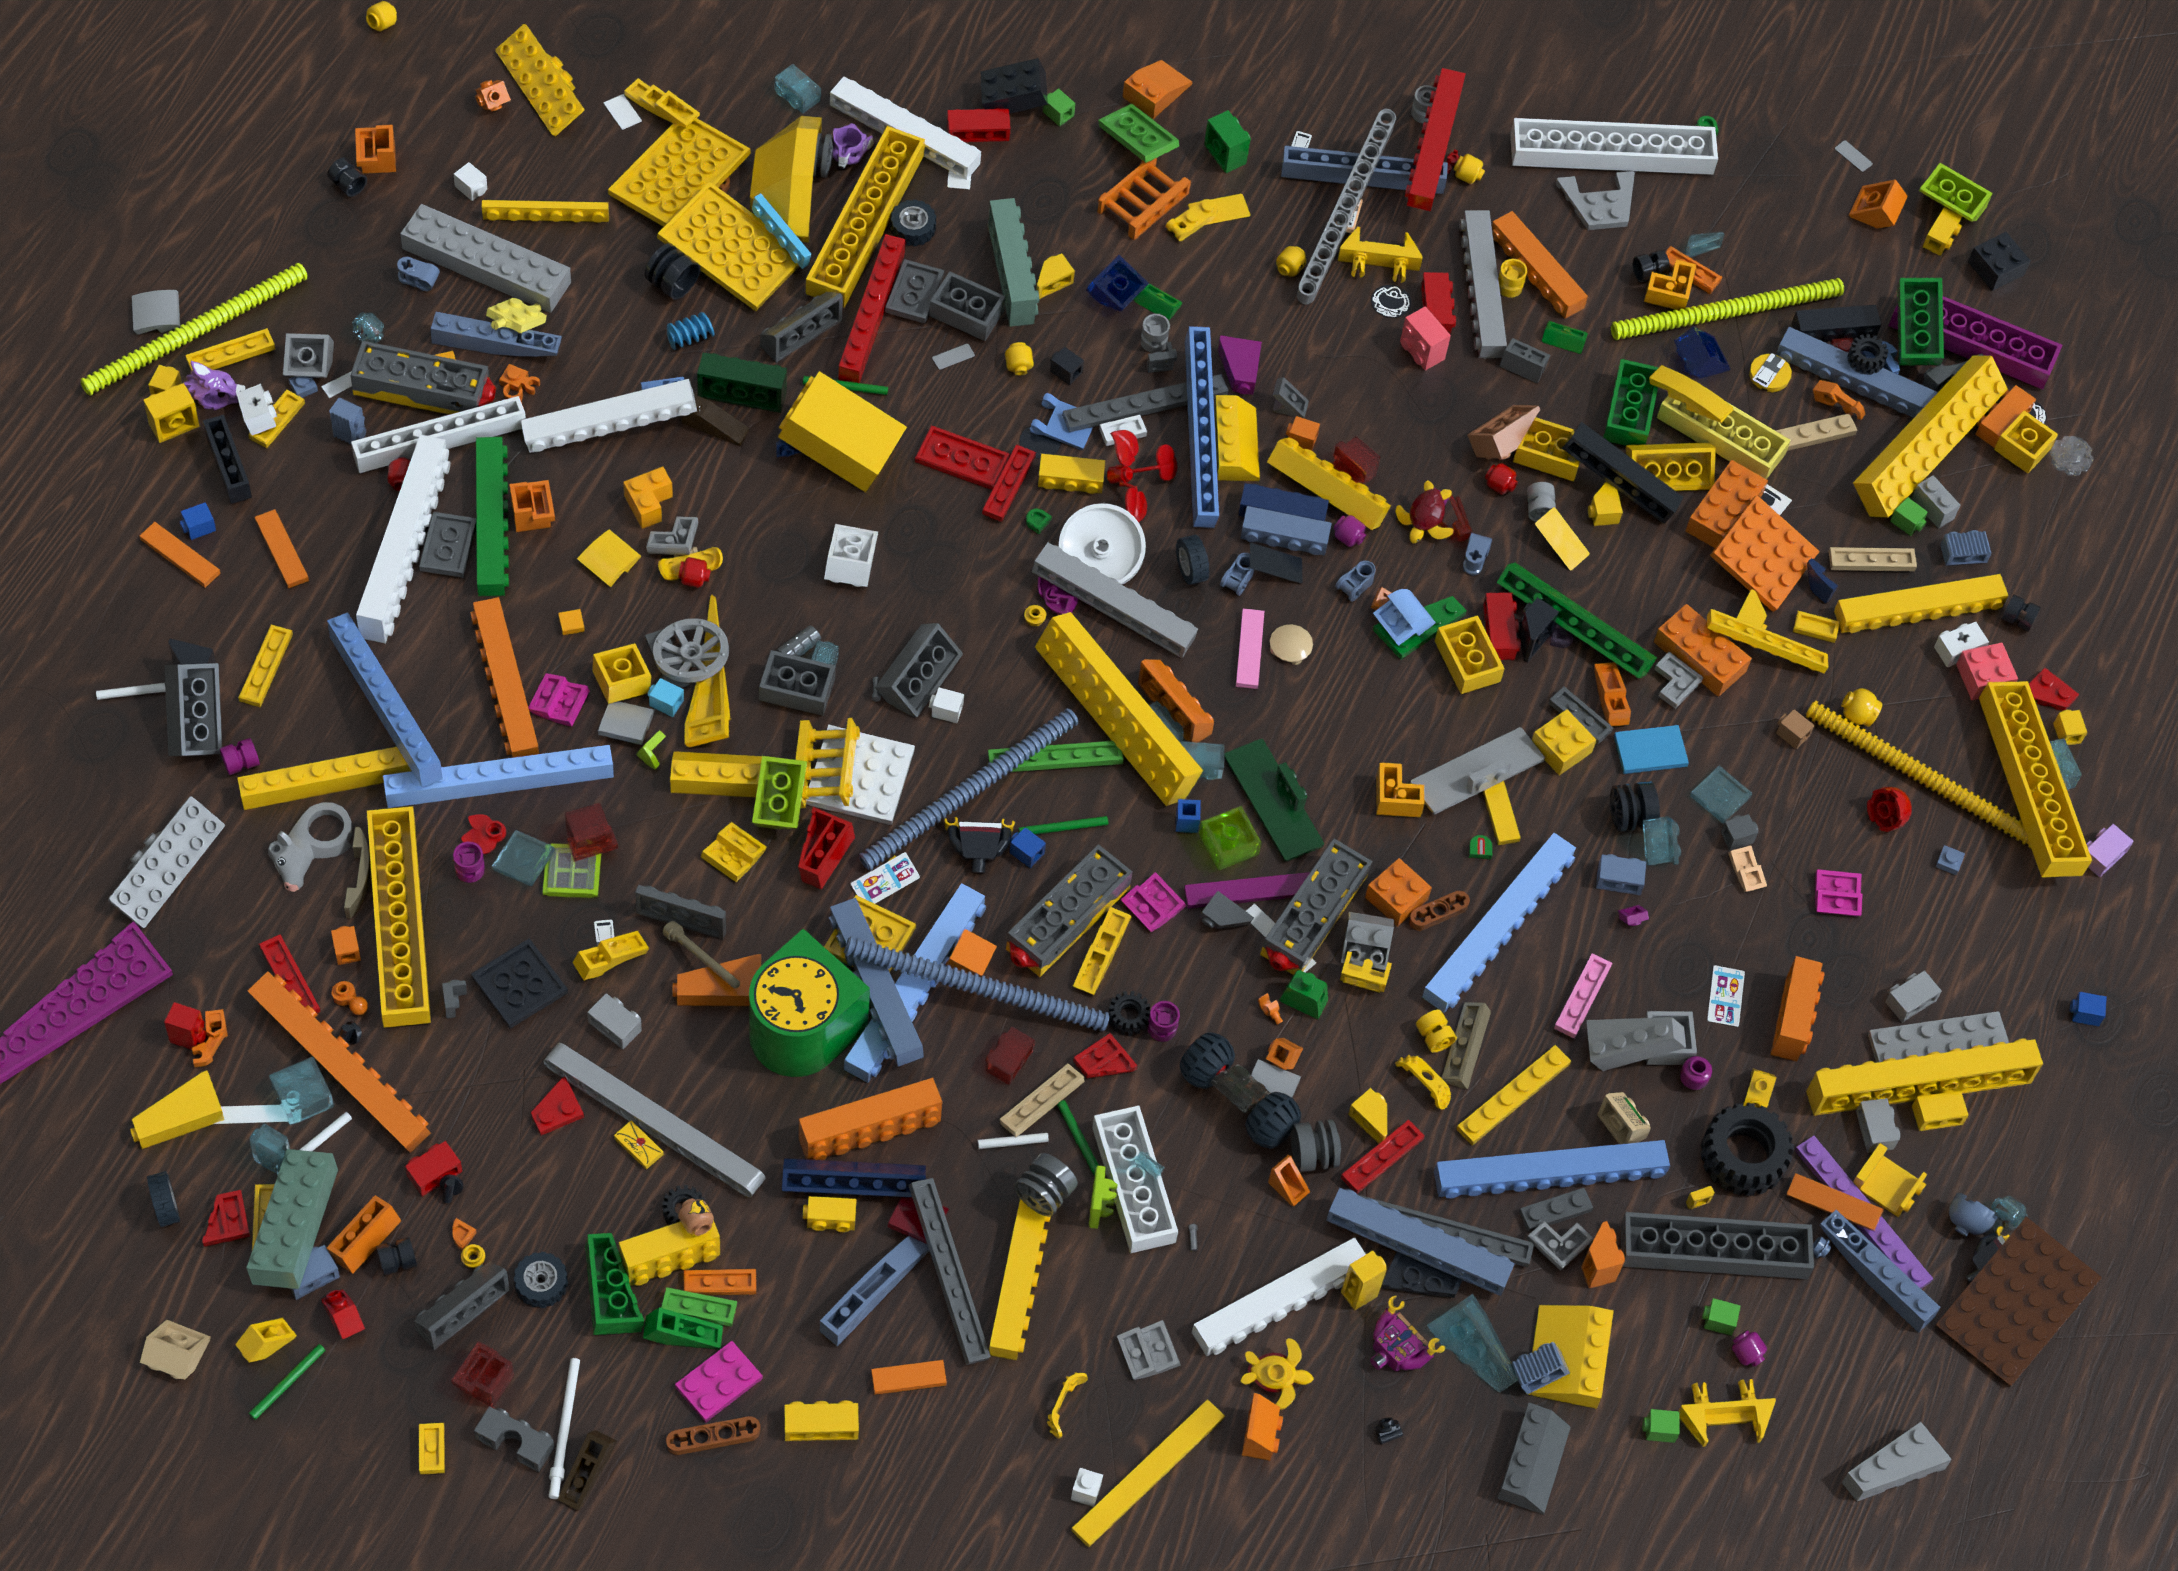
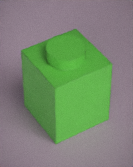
[1043,89,1075,127]
[1891,497,1928,536]
[1702,1298,1740,1336]
[1642,1409,1679,1443]

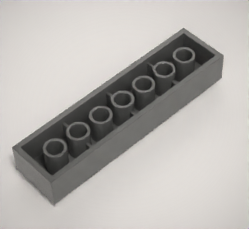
[1620,1212,1814,1279]

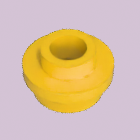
[1024,605,1046,626]
[461,1244,485,1268]

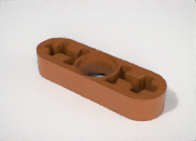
[1409,891,1470,931]

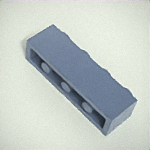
[1240,506,1331,556]

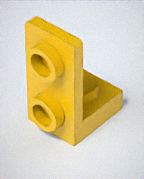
[1743,1068,1777,1108]

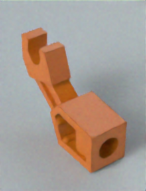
[1813,380,1865,420]
[192,1009,228,1068]

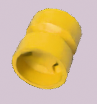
[1498,259,1527,297]
[1416,1010,1457,1053]

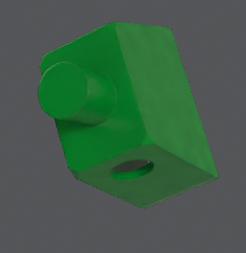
[1279,970,1328,1019]

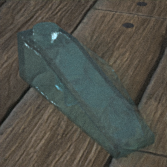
[1427,1294,1518,1393]

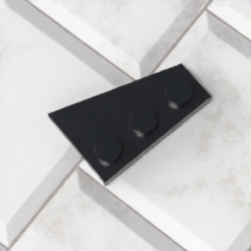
[1381,1251,1463,1298]

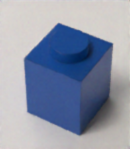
[179,502,216,540]
[1176,799,1201,833]
[1010,827,1046,868]
[2070,992,2107,1026]

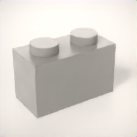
[1911,476,1961,529]
[1885,970,1942,1023]
[587,993,642,1049]
[1856,1098,1900,1153]

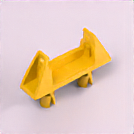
[1338,227,1422,283]
[1678,1379,1776,1447]

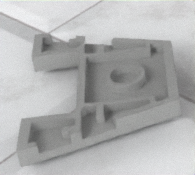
[1556,171,1635,230]

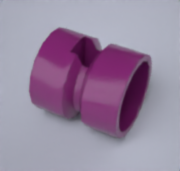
[219,738,260,776]
[453,842,485,883]
[1148,1001,1180,1042]

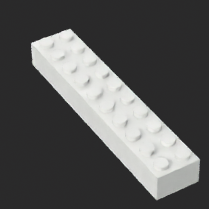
[1510,118,1718,174]
[356,435,451,644]

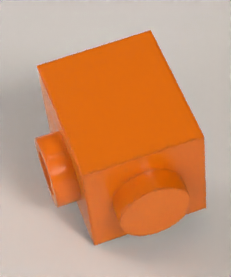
[1266,1038,1303,1070]

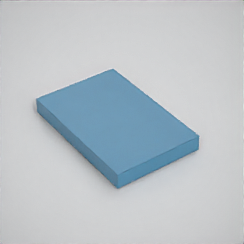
[1614,725,1689,774]

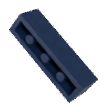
[1238,483,1329,521]

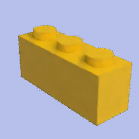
[1038,454,1105,494]
[1341,1251,1387,1311]
[785,1401,859,1441]

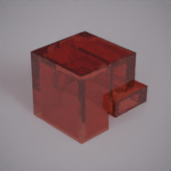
[1331,436,1380,485]
[565,803,618,861]
[451,1341,514,1408]

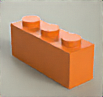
[1975,385,2036,448]
[326,1195,401,1274]

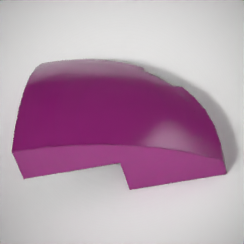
[1038,576,1079,615]

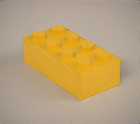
[619,1220,720,1286]

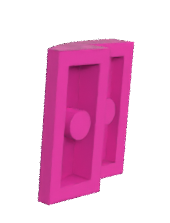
[528,673,590,727]
[1815,869,1863,917]
[1121,872,1186,932]

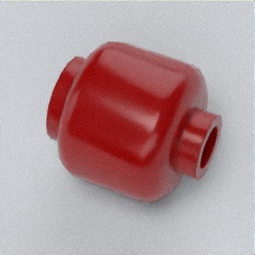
[387,457,410,491]
[1485,463,1518,495]
[678,557,711,588]

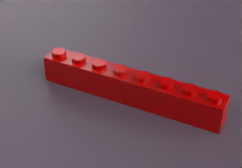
[1405,68,1466,211]
[838,234,906,383]

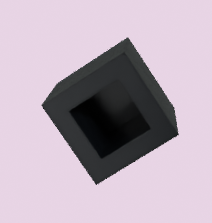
[1050,347,1084,385]

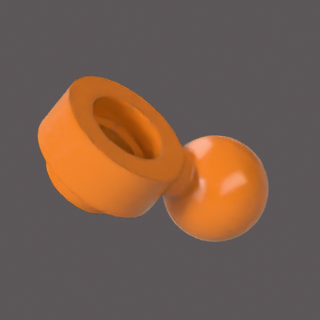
[331,981,368,1015]

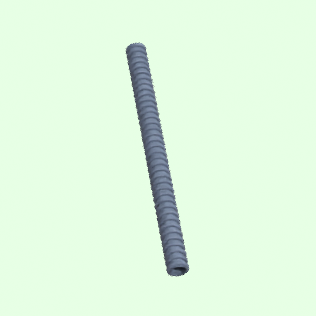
[859,708,1078,871]
[844,936,1109,1032]

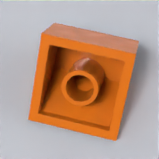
[1849,179,1908,229]
[1242,1393,1283,1461]

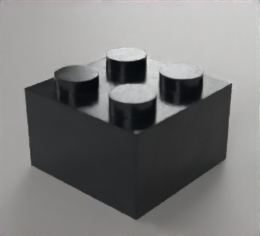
[1968,232,2031,291]

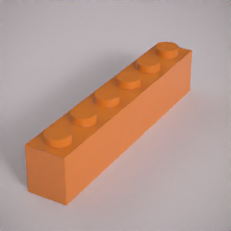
[1492,211,1588,319]

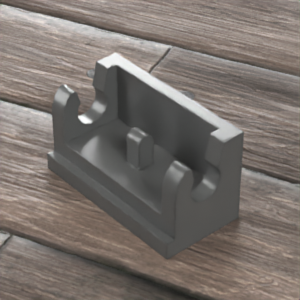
[1500,338,1551,384]

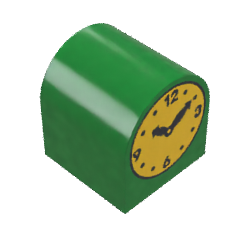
[749,929,870,1077]

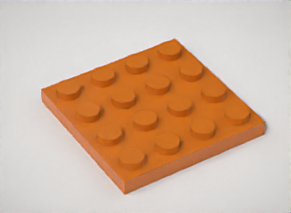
[1710,495,1820,612]

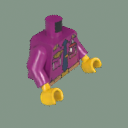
[1370,1296,1445,1371]

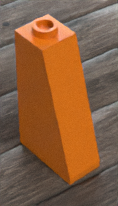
[673,954,761,1006]

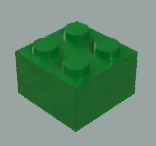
[1204,110,1251,173]

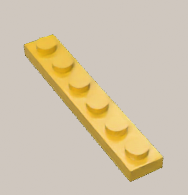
[482,200,609,223]
[1707,609,1828,673]
[1456,1045,1571,1146]

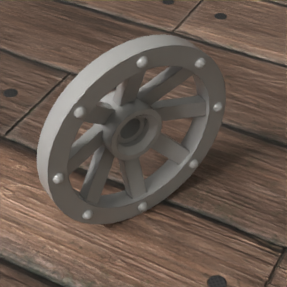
[653,619,729,683]

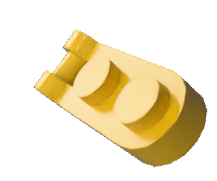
[1165,199,1218,241]

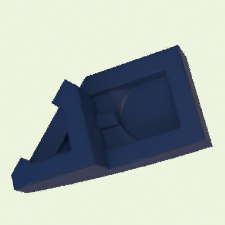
[1807,558,1838,604]

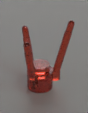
[1439,494,1473,542]

